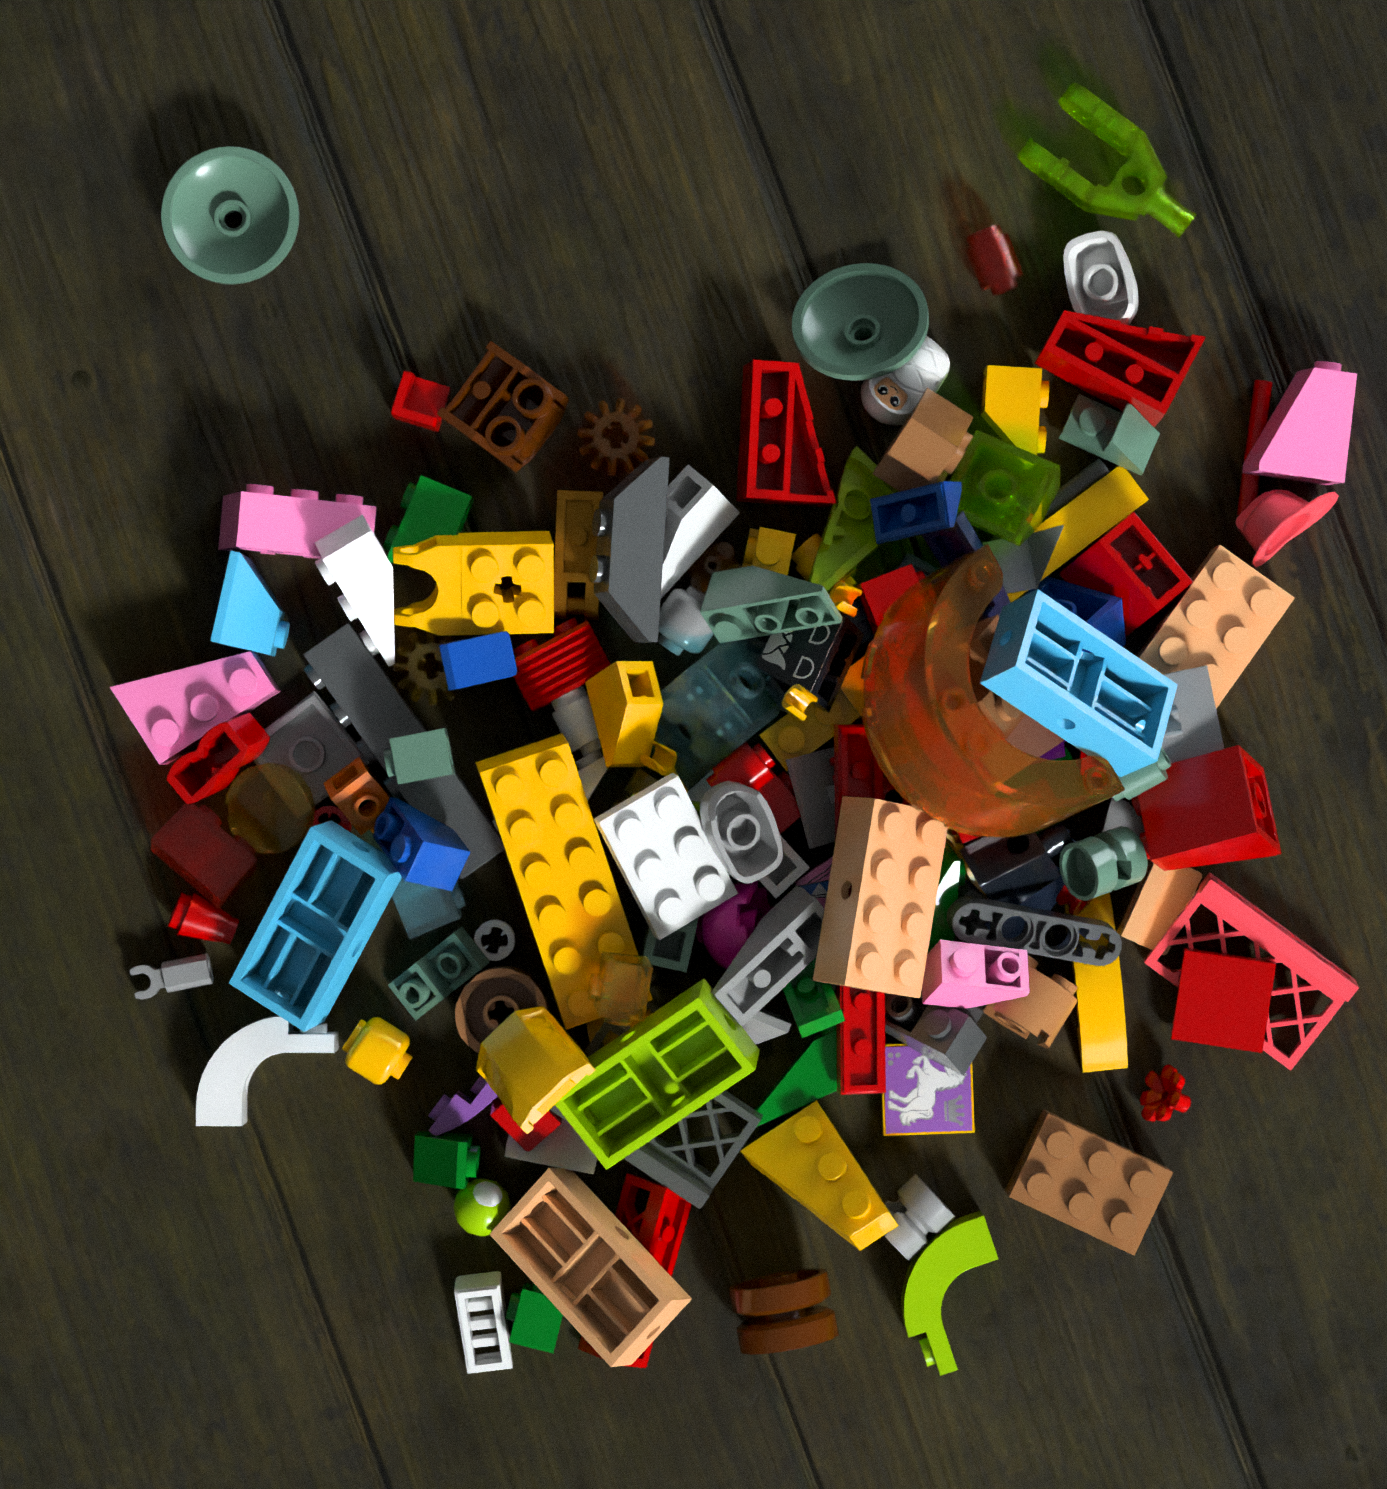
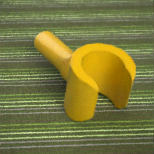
[640,740,688,792]

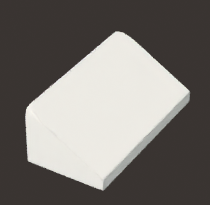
[504,1118,597,1174]

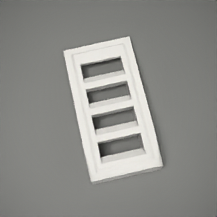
[454,1271,513,1374]

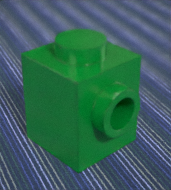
[506,1283,563,1353]

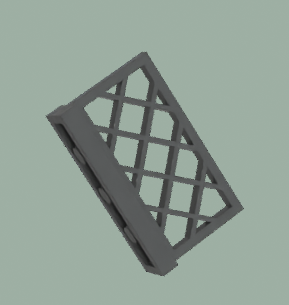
[550,1015,763,1209]

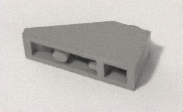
[711,886,824,1027]

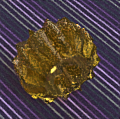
[393,631,465,706]

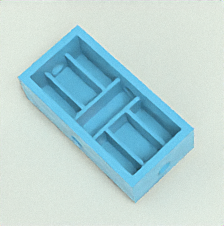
[980,589,1177,777]
[229,820,402,1032]

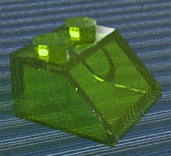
[950,430,1060,546]

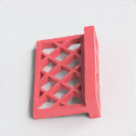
[1144,872,1359,1071]

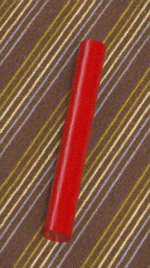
[1237,380,1273,516]

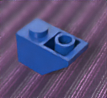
[373,797,470,891]

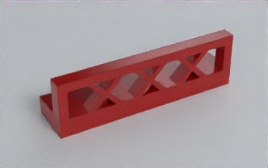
[578,1173,692,1368]

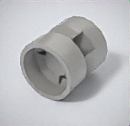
[884,1174,956,1261]

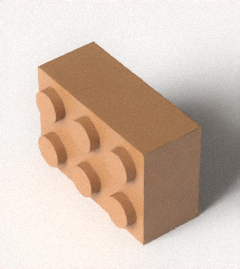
[1005,1109,1173,1256]

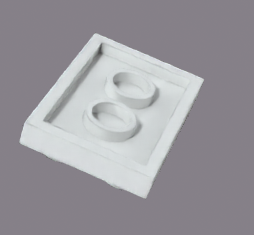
[594,773,738,940]

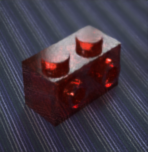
[151,803,257,910]

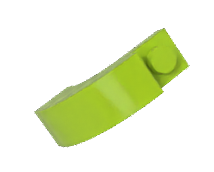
[901,1211,998,1376]

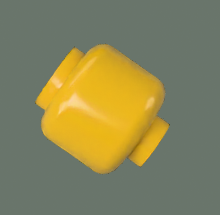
[342,1017,413,1085]

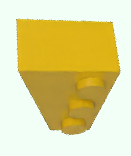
[740,1100,899,1251]

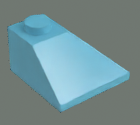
[210,551,290,657]

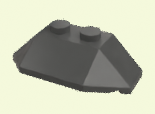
[589,457,669,643]

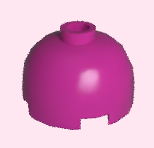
[696,881,773,969]

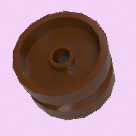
[729,1268,839,1355]

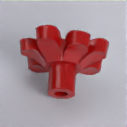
[1140,1064,1191,1122]

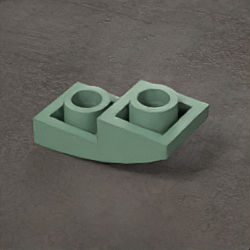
[388,927,490,1021]

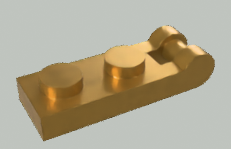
[554,490,603,620]

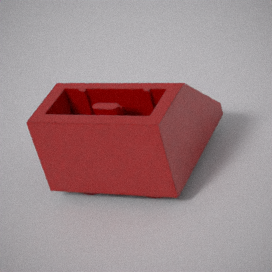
[1058,512,1193,636]

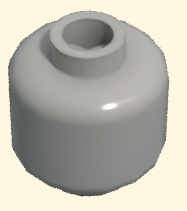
[658,585,713,656]

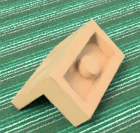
[1117,859,1202,955]

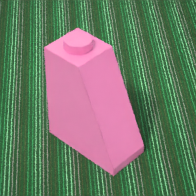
[1242,361,1357,485]

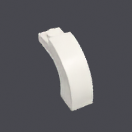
[196,1015,339,1126]

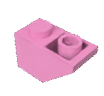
[922,940,1030,1009]

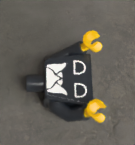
[747,582,864,721]

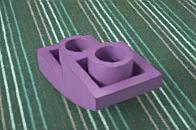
[428,1076,497,1136]

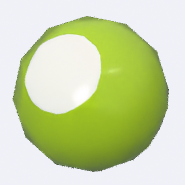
[453,1178,511,1237]

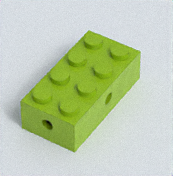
[555,978,760,1170]

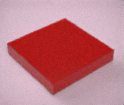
[1171,948,1276,1053]

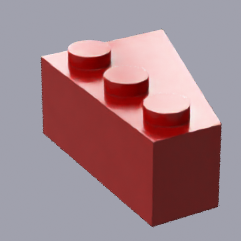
[1034,310,1206,428]
[736,359,836,507]

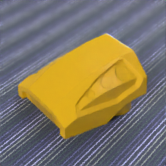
[476,1006,596,1134]

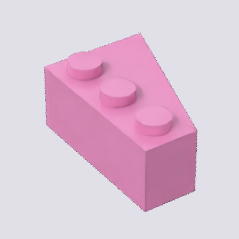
[218,484,376,559]
[110,651,281,765]

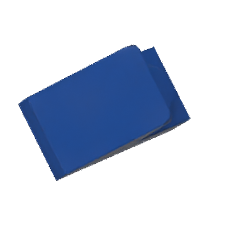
[439,631,517,691]

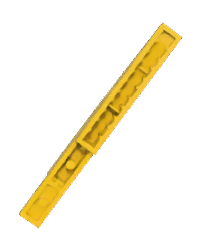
[759,466,1149,772]

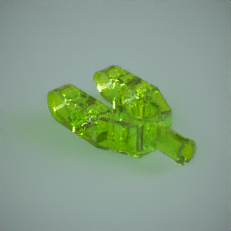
[1017,82,1197,238]

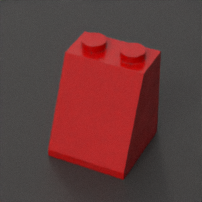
[1132,745,1282,871]

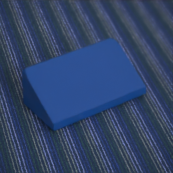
[870,481,962,544]

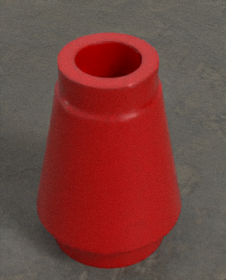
[168,892,239,945]

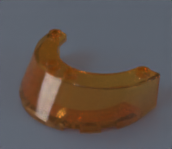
[861,544,1125,838]

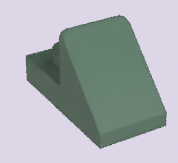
[1058,394,1160,476]

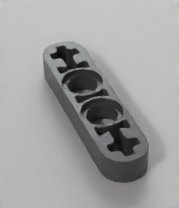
[947,896,1122,966]

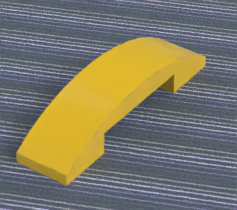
[1064,892,1128,1073]

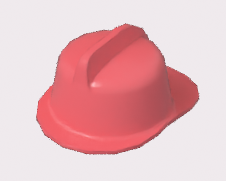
[1235,489,1339,567]

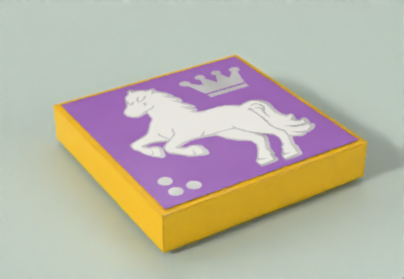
[881,1043,975,1136]

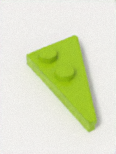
[808,446,900,593]

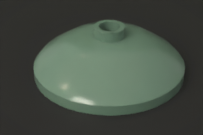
[161,146,300,285]
[792,263,929,381]

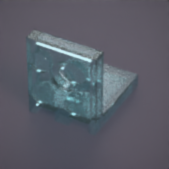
[651,639,782,789]

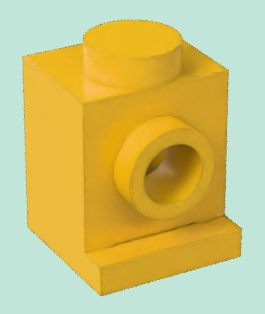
[742,527,796,576]

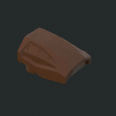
[437,341,569,473]

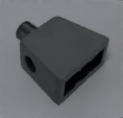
[959,818,1074,905]

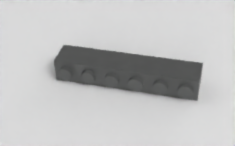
[303,623,504,879]

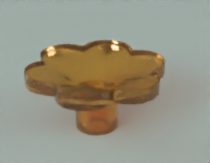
[687,542,741,592]

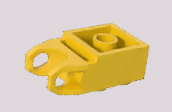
[392,531,554,636]

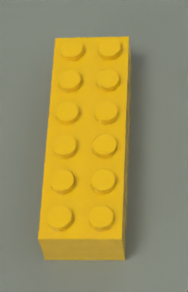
[475,733,653,1030]

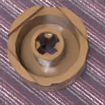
[983,955,1078,1049]
[455,966,549,1054]

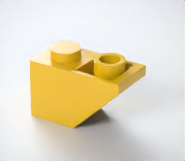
[981,365,1049,464]
[585,661,664,768]

